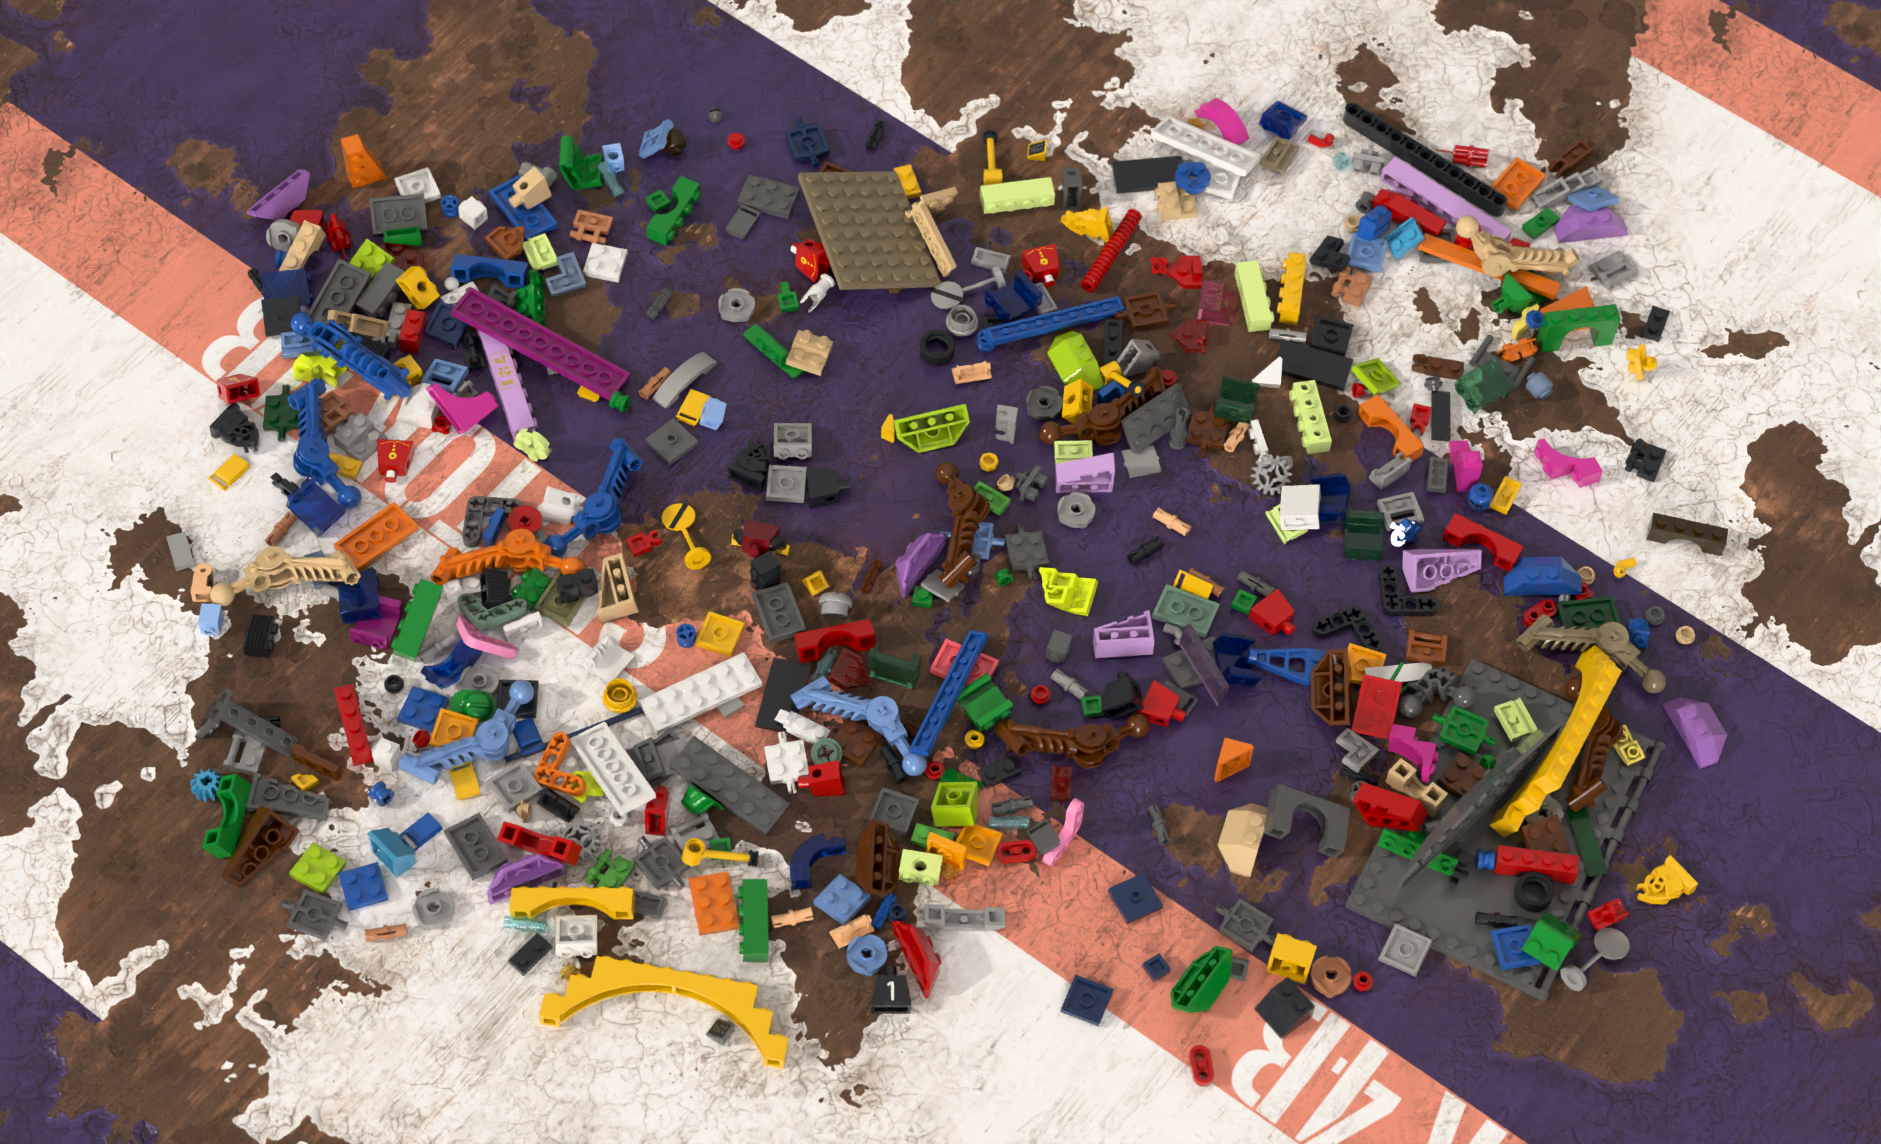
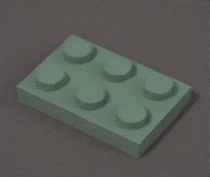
[1152,584,1220,638]

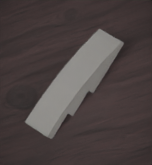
[1531,166,1603,209]

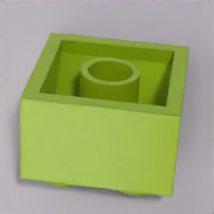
[931,782,978,827]

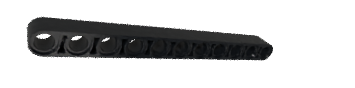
[1343,103,1507,217]

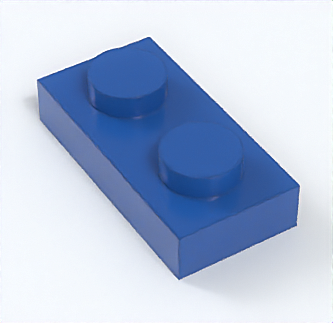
[482,507,506,548]

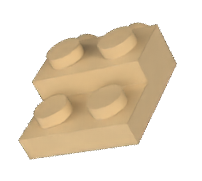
[1154,182,1198,220]
[786,330,833,376]

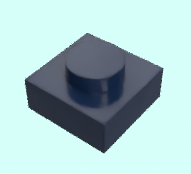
[1142,953,1171,982]

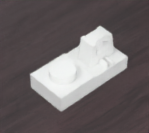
[443,574,481,603]
[503,611,543,642]

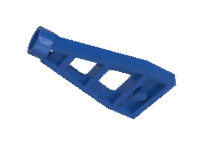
[1247,648,1326,686]

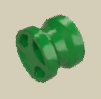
[609,390,631,413]

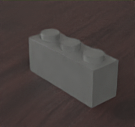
[355,261,405,319]

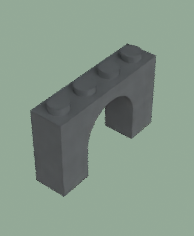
[1264,784,1350,858]

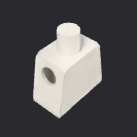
[541,486,583,524]

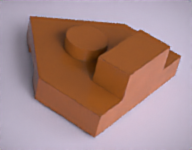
[485,226,525,260]

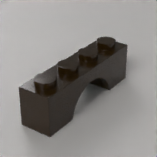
[1646,512,1728,556]

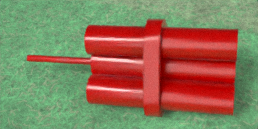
[1435,145,1489,168]
[324,214,352,260]

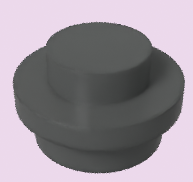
[1424,377,1442,391]
[1645,606,1665,625]

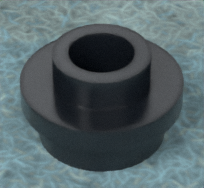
[1334,405,1352,423]
[384,675,404,694]

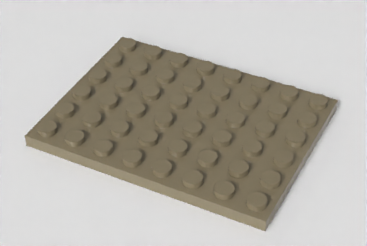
[798,171,941,290]

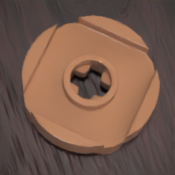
[1310,956,1351,998]

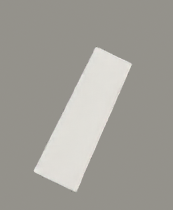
[1364,662,1432,682]

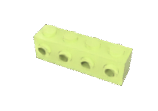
[980,177,1055,214]
[1234,260,1274,332]
[1289,380,1332,454]

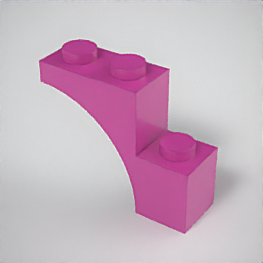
[1534,438,1603,488]
[1388,724,1439,783]

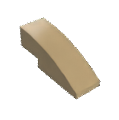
[326,310,388,339]

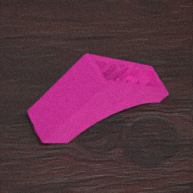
[426,383,498,434]
[1448,440,1483,492]

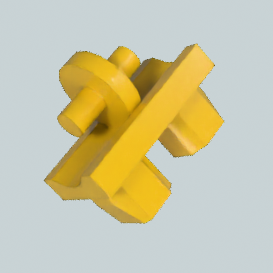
[1626,344,1658,380]

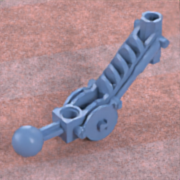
[790,675,927,776]
[398,679,534,786]

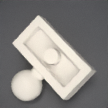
[441,277,480,306]

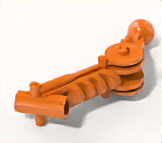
[430,529,585,586]

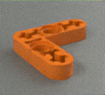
[534,732,587,797]

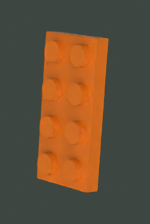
[333,502,419,572]

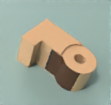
[191,563,214,602]

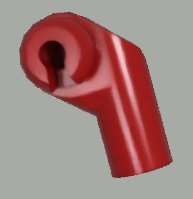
[1307,133,1335,148]

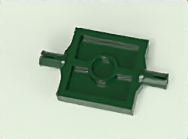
[263,384,302,442]

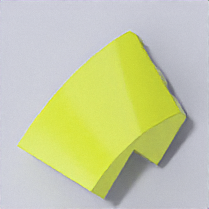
[1039,567,1098,616]

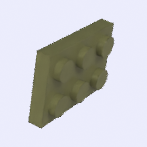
[534,569,587,627]

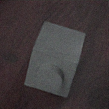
[1046,629,1072,664]

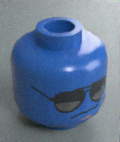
[1467,483,1494,511]

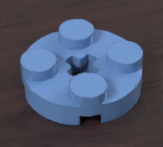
[847,934,887,976]

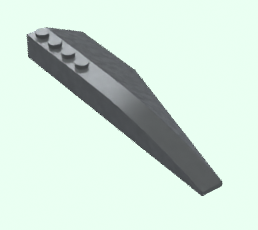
[1395,722,1562,892]

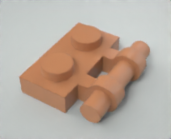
[570,210,613,245]
[1331,266,1373,308]
[320,391,354,434]

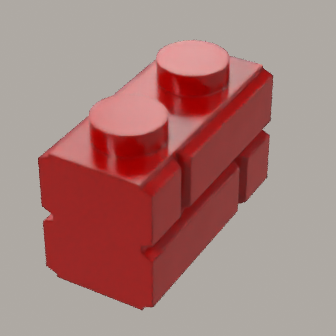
[398,309,427,354]

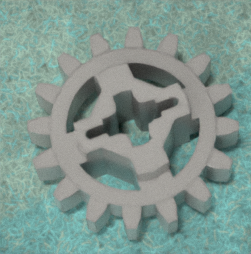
[1250,454,1292,495]
[557,819,601,861]

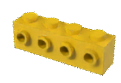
[1277,252,1307,325]

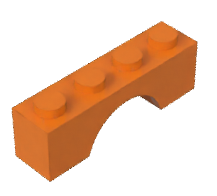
[1358,394,1424,462]

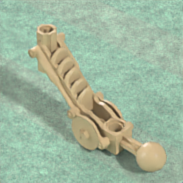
[1456,215,1580,279]
[210,546,361,607]

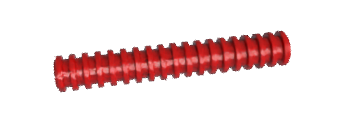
[1080,209,1142,293]

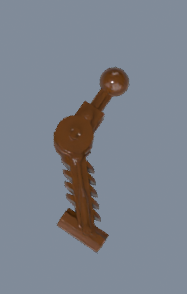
[1038,366,1165,445]
[935,461,990,589]
[1565,677,1623,813]
[995,713,1150,768]

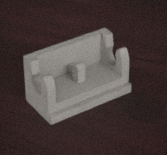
[995,405,1018,444]
[1369,451,1412,490]

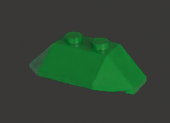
[1171,945,1233,1013]

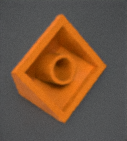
[1214,738,1254,783]

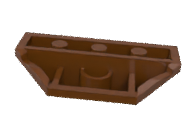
[1311,649,1353,726]
[856,818,900,898]

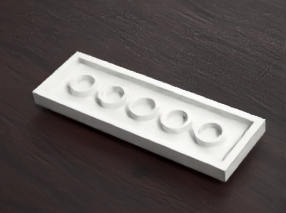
[1150,115,1261,177]
[639,652,762,734]
[570,721,656,816]

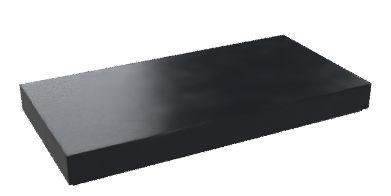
[1111,156,1183,193]
[1276,340,1353,392]
[755,658,812,735]

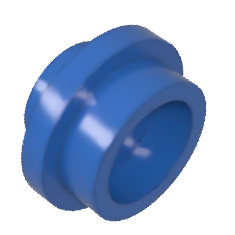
[1526,310,1543,329]

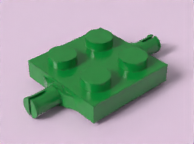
[1432,705,1497,755]

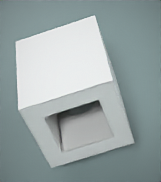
[458,196,488,229]
[371,737,401,772]

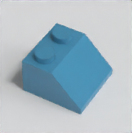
[367,828,416,878]

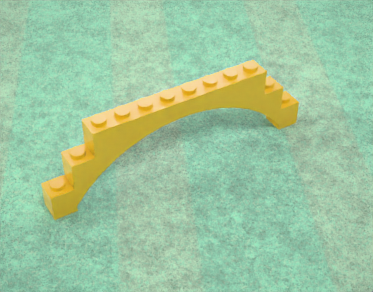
[1489,645,1622,838]
[539,956,789,1069]

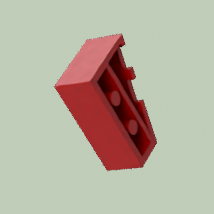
[1352,782,1428,832]

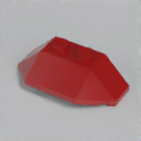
[892,920,942,999]

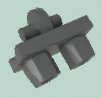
[1014,465,1048,502]

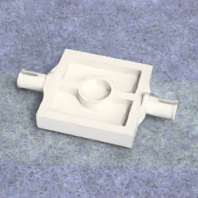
[764,731,808,794]

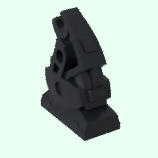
[209,402,259,453]
[727,438,770,492]

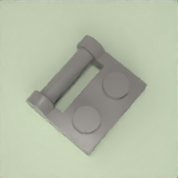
[1589,250,1639,290]
[1377,492,1424,531]
[222,730,268,775]
[668,811,720,854]

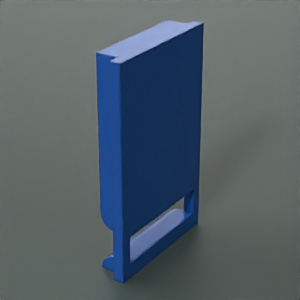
[512,718,545,755]
[400,812,443,851]

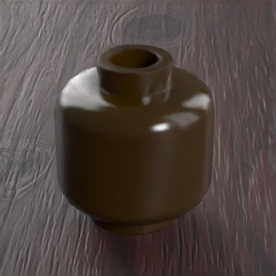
[664,128,686,156]

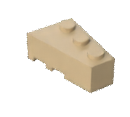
[597,553,639,623]

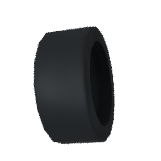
[920,330,955,366]
[1514,872,1554,913]

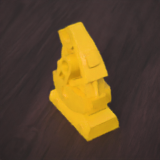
[1061,207,1114,243]
[1636,855,1698,904]

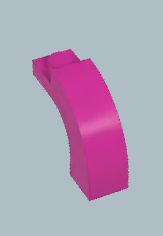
[1194,98,1250,145]

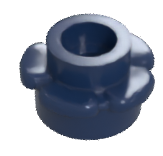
[887,904,907,922]

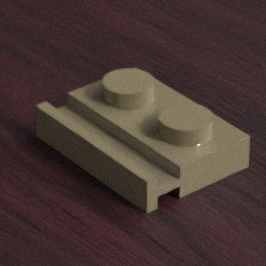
[1260,136,1299,174]

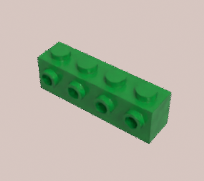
[391,579,443,662]
[738,879,769,962]

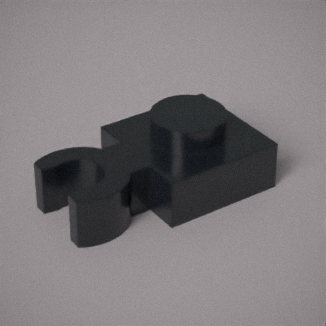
[270,472,300,503]

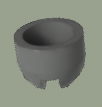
[708,107,722,123]

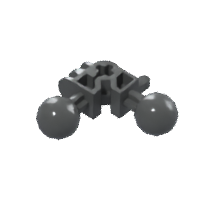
[1398,667,1478,719]

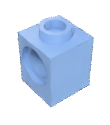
[602,143,625,174]
[699,397,727,430]
[198,603,224,635]

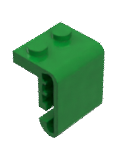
[559,135,604,190]
[957,673,1013,732]
[1521,912,1582,971]

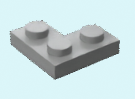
[1336,728,1379,773]

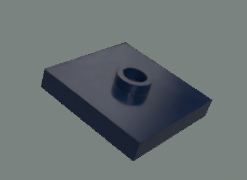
[424,300,469,348]
[1108,873,1163,924]
[1060,974,1114,1027]

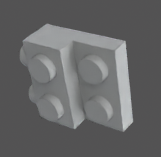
[333,412,388,463]
[774,423,812,459]

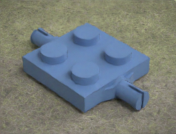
[940,522,1005,560]

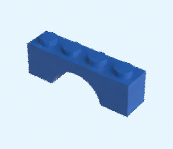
[451,254,528,289]

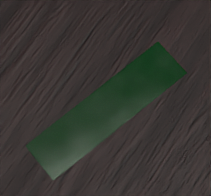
[1567,807,1608,877]

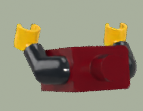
[731,520,790,557]

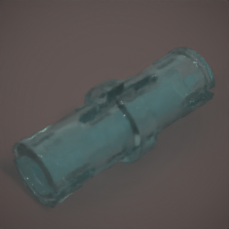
[597,161,625,198]
[810,648,839,682]
[989,814,1029,830]
[504,915,546,933]

